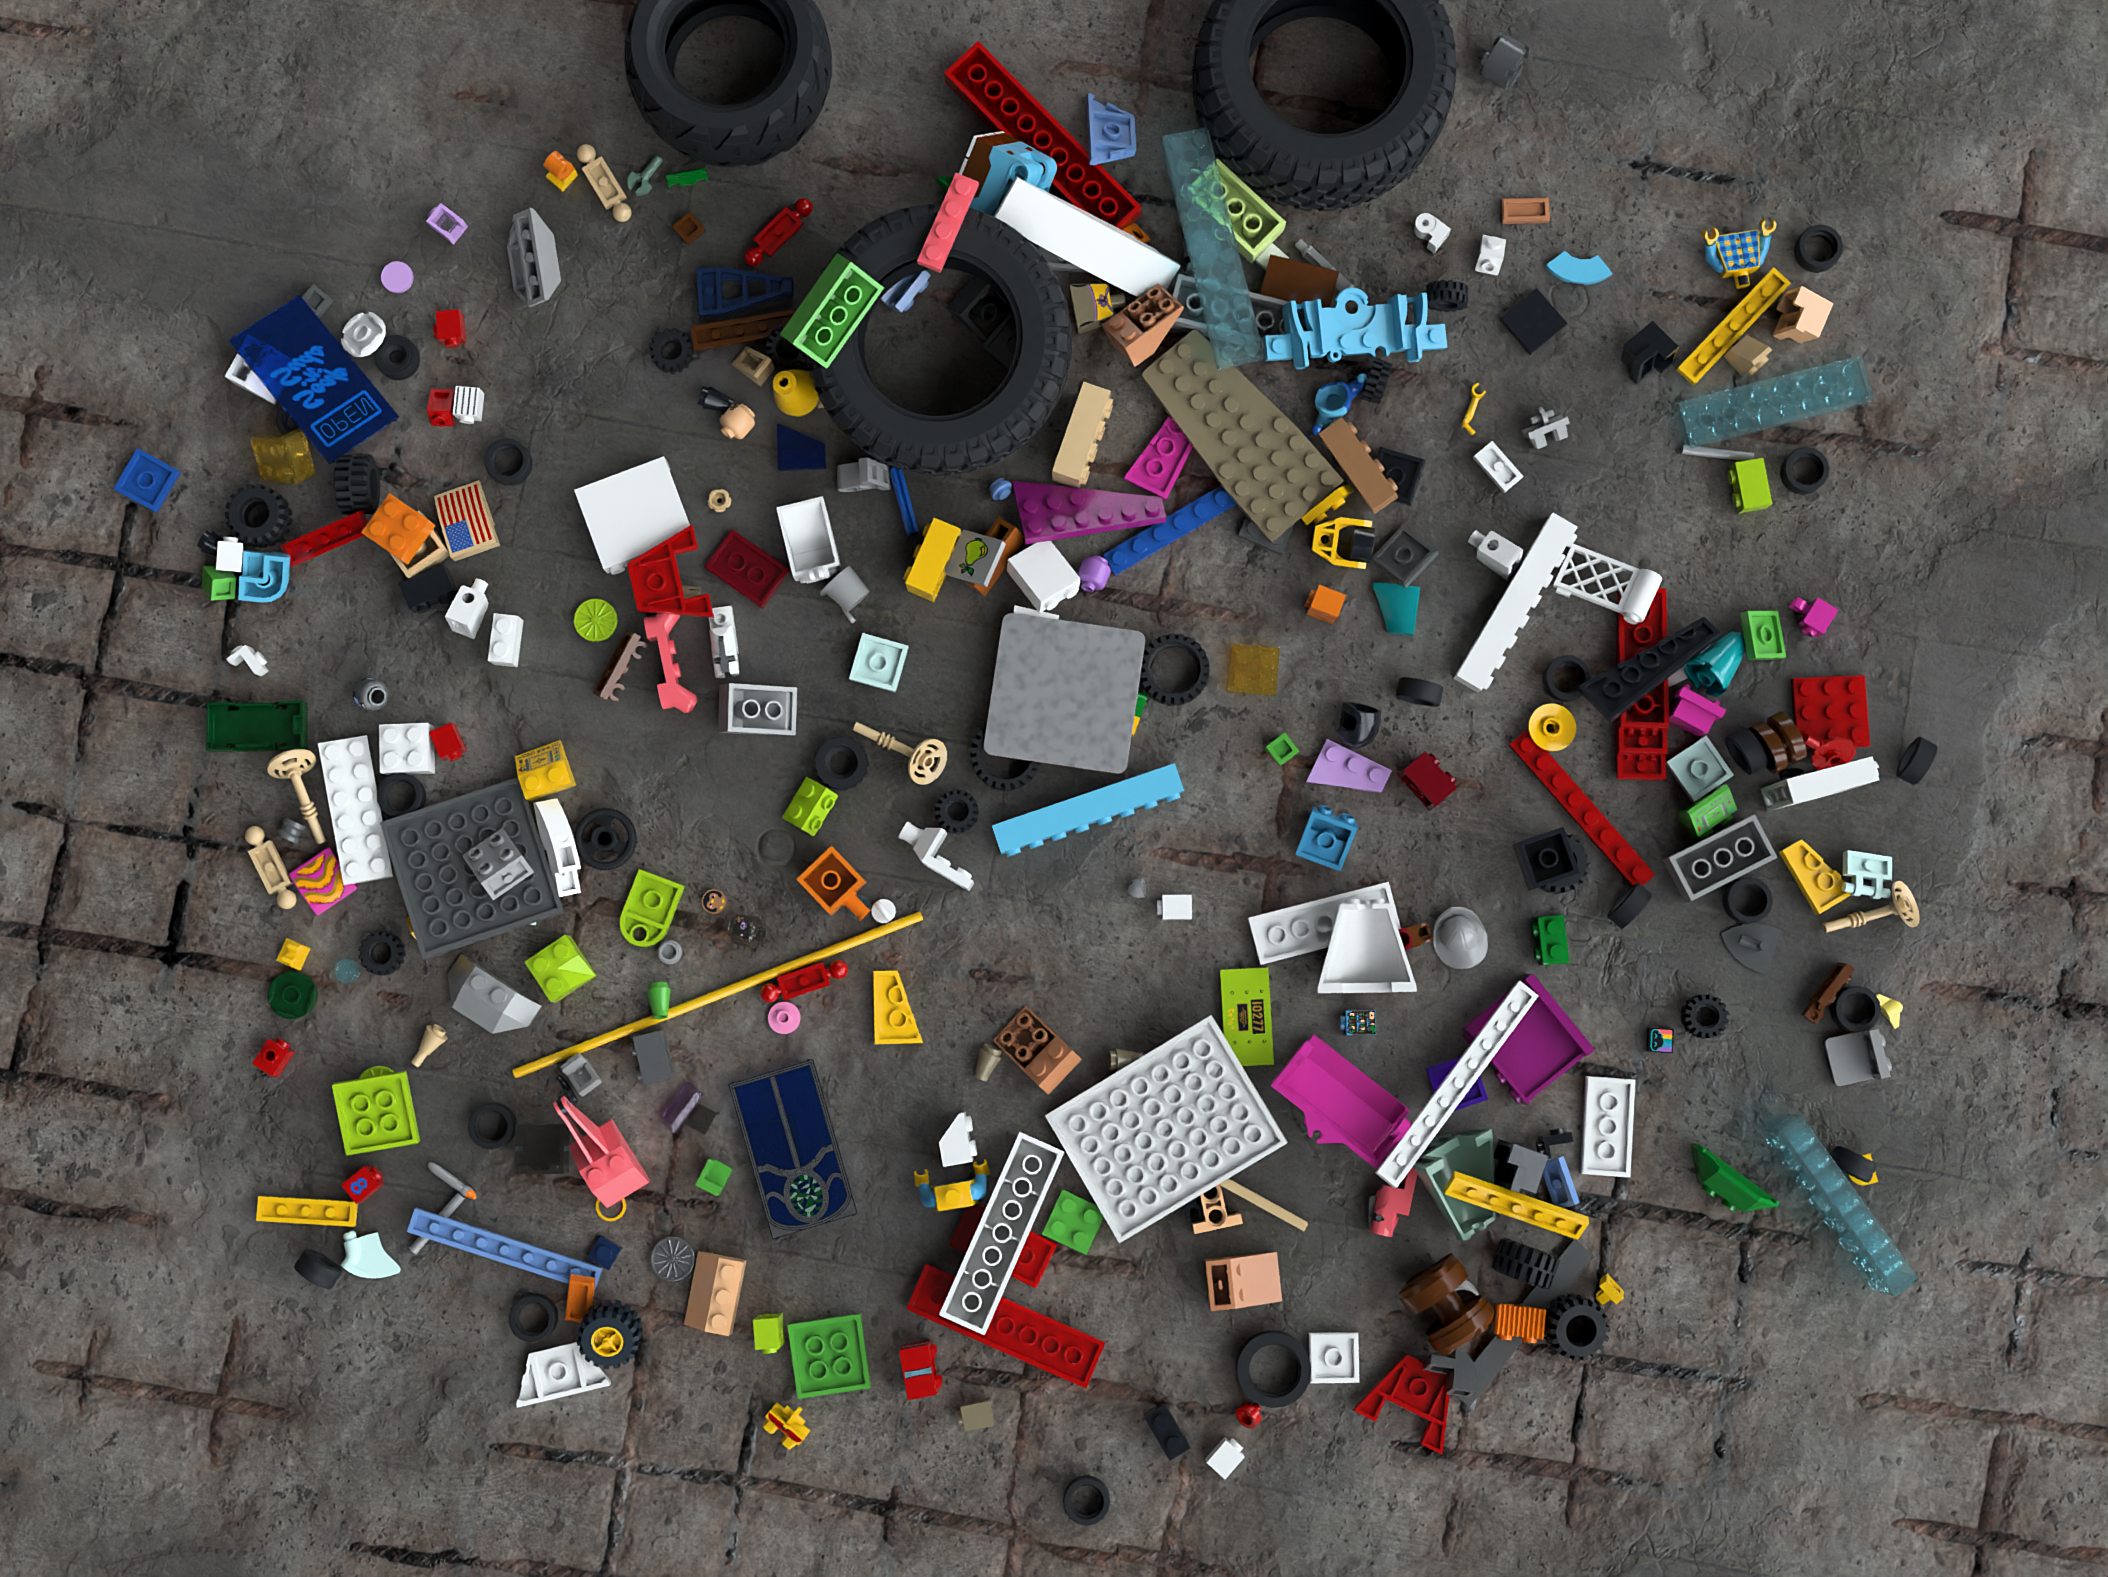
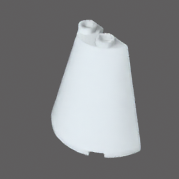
[1318,899,1417,993]

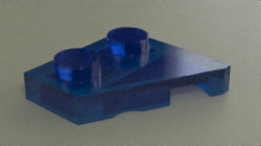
[777,424,826,471]

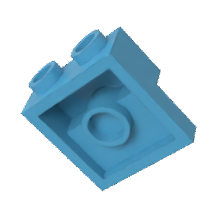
[1295,805,1358,871]

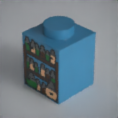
[1339,1010,1376,1035]

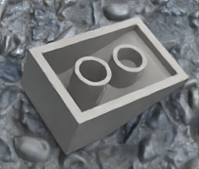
[718,683,797,736]

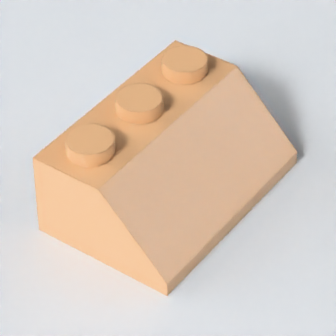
[684,1251,746,1336]

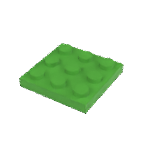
[787,1313,871,1399]

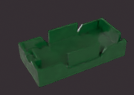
[206,701,308,753]

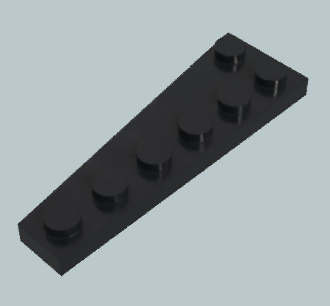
[1578,617,1721,723]

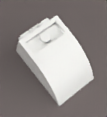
[776,496,842,584]

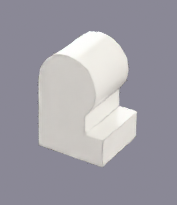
[1414,213,1451,253]

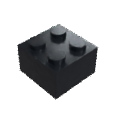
[1512,827,1580,891]

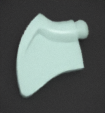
[341,1231,401,1278]

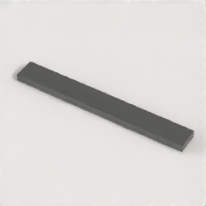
[1457,1239,1593,1407]

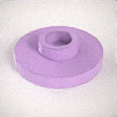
[381,261,414,293]

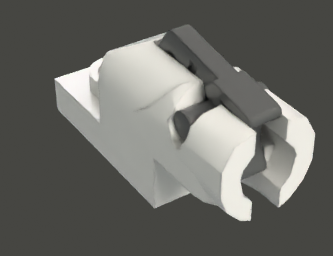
[709,606,739,678]

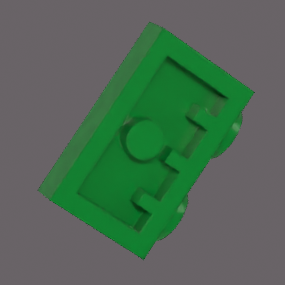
[1531,915,1570,966]

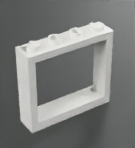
[1761,756,1879,812]

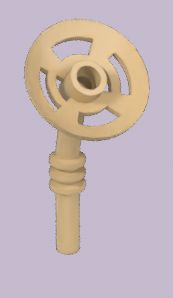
[853,722,947,785]
[267,749,326,844]
[1822,881,1920,933]

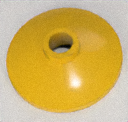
[1528,704,1576,751]

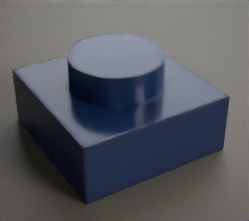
[588,1236,623,1270]

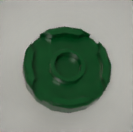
[267,971,318,1019]

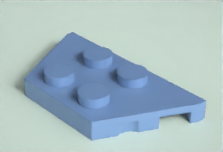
[1086,93,1136,165]

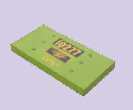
[1220,967,1274,1066]

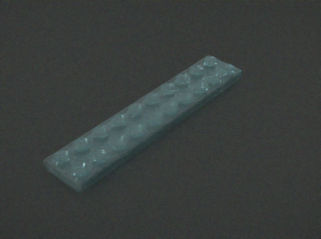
[1160,127,1265,370]

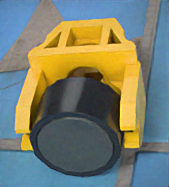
[1311,517,1375,569]

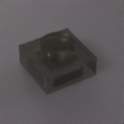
[684,1102,717,1135]

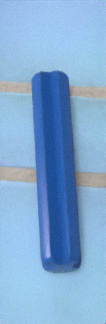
[889,467,919,536]

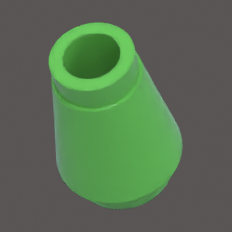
[646,982,671,1020]

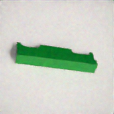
[666,168,708,189]

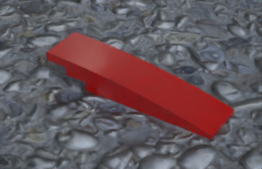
[1615,587,1669,781]

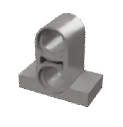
[837,458,891,492]

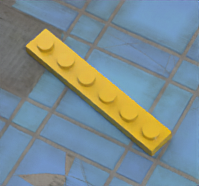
[1676,267,1791,386]
[1444,1171,1589,1240]

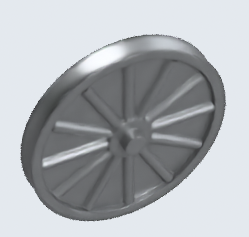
[650,1237,695,1281]

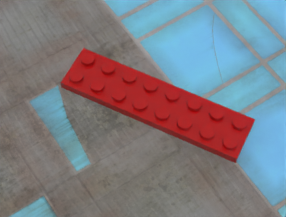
[906,1263,1106,1388]

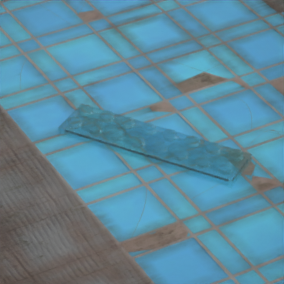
[1677,355,1874,449]

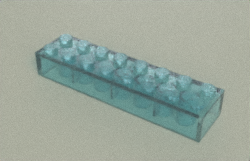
[1765,1114,1919,1297]

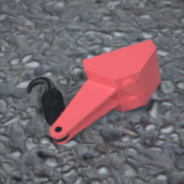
[553,1075,650,1208]

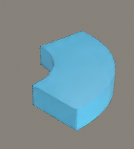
[1545,251,1613,285]

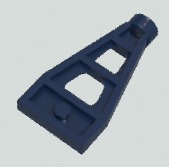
[696,267,794,317]

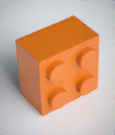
[361,493,436,565]

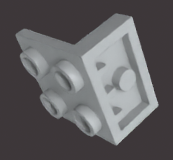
[463,829,534,900]

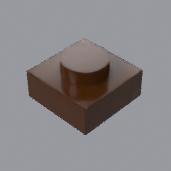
[672,211,706,246]

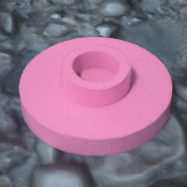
[768,1002,801,1034]

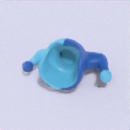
[1312,373,1368,435]

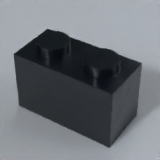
[398,564,458,614]
[1143,1401,1191,1461]

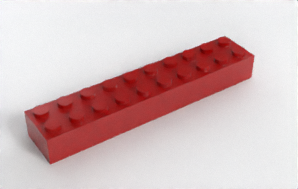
[944,41,1142,230]

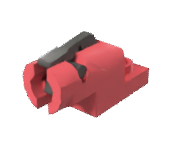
[1367,1167,1417,1237]

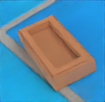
[1500,197,1550,224]

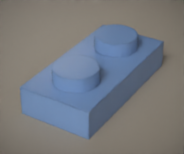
[1543,1156,1580,1208]

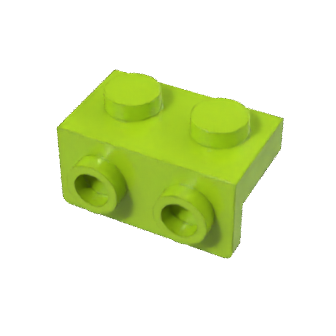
[782,776,838,836]

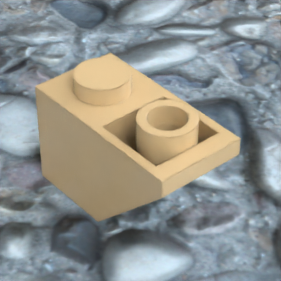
[1723,335,1772,377]

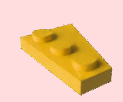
[1779,839,1851,915]
[873,971,923,1044]

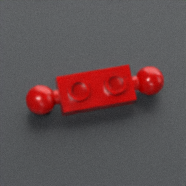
[744,198,813,266]
[760,960,848,1003]

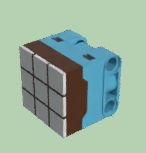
[959,131,1057,216]

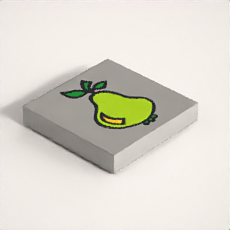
[944,529,1006,587]

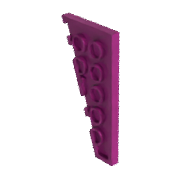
[1012,481,1166,545]

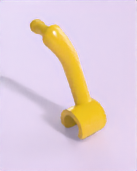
[1461,383,1486,435]

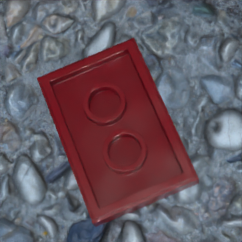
[704,529,790,609]

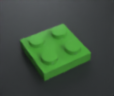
[1740,611,1786,660]
[1042,1189,1104,1255]

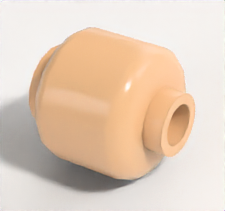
[720,404,755,439]

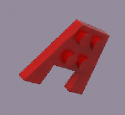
[627,525,714,618]
[1352,1353,1450,1455]

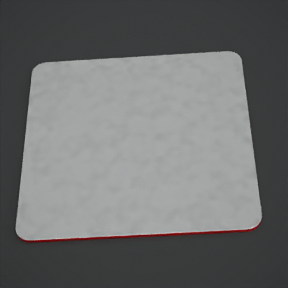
[984,613,1145,774]

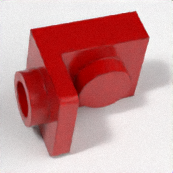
[426,388,455,427]

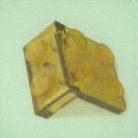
[251,429,316,485]

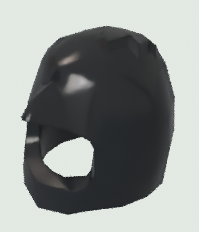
[1336,702,1381,748]

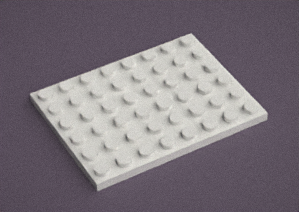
[1045,1015,1288,1243]

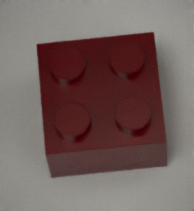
[1397,752,1458,811]

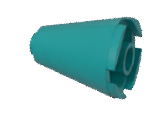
[1684,632,1746,697]

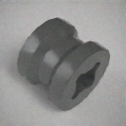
[275,816,306,844]

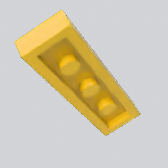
[256,1196,358,1227]

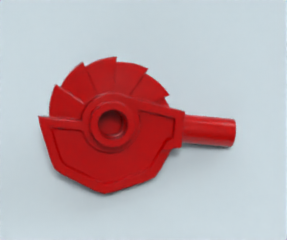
[1802,734,1856,770]

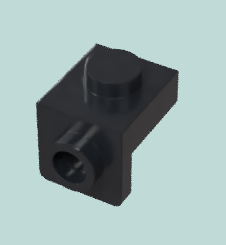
[1536,1128,1573,1161]

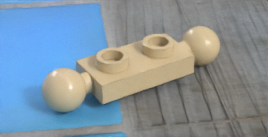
[577,144,632,222]
[245,826,297,909]

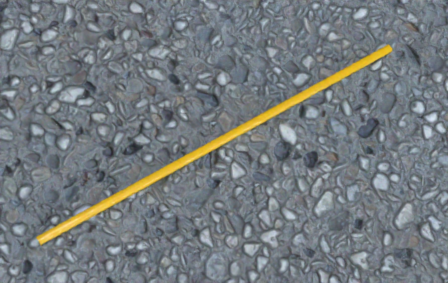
[513,911,923,1078]

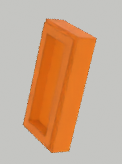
[565,1274,596,1323]

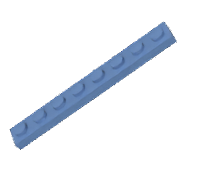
[407,1207,603,1292]

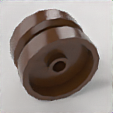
[1748,711,1807,774]

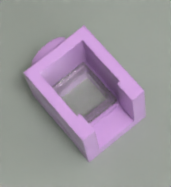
[426,203,468,245]

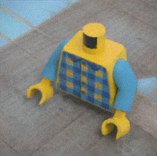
[1700,218,1776,289]
[914,1159,990,1211]

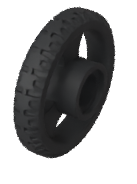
[574,808,637,870]

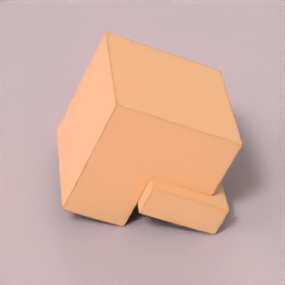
[1773,286,1833,343]

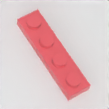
[917,173,979,273]

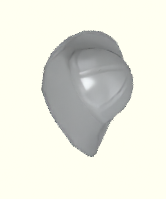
[1433,907,1488,969]

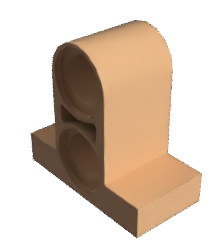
[1192,1185,1243,1234]

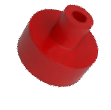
[1236,1403,1261,1429]

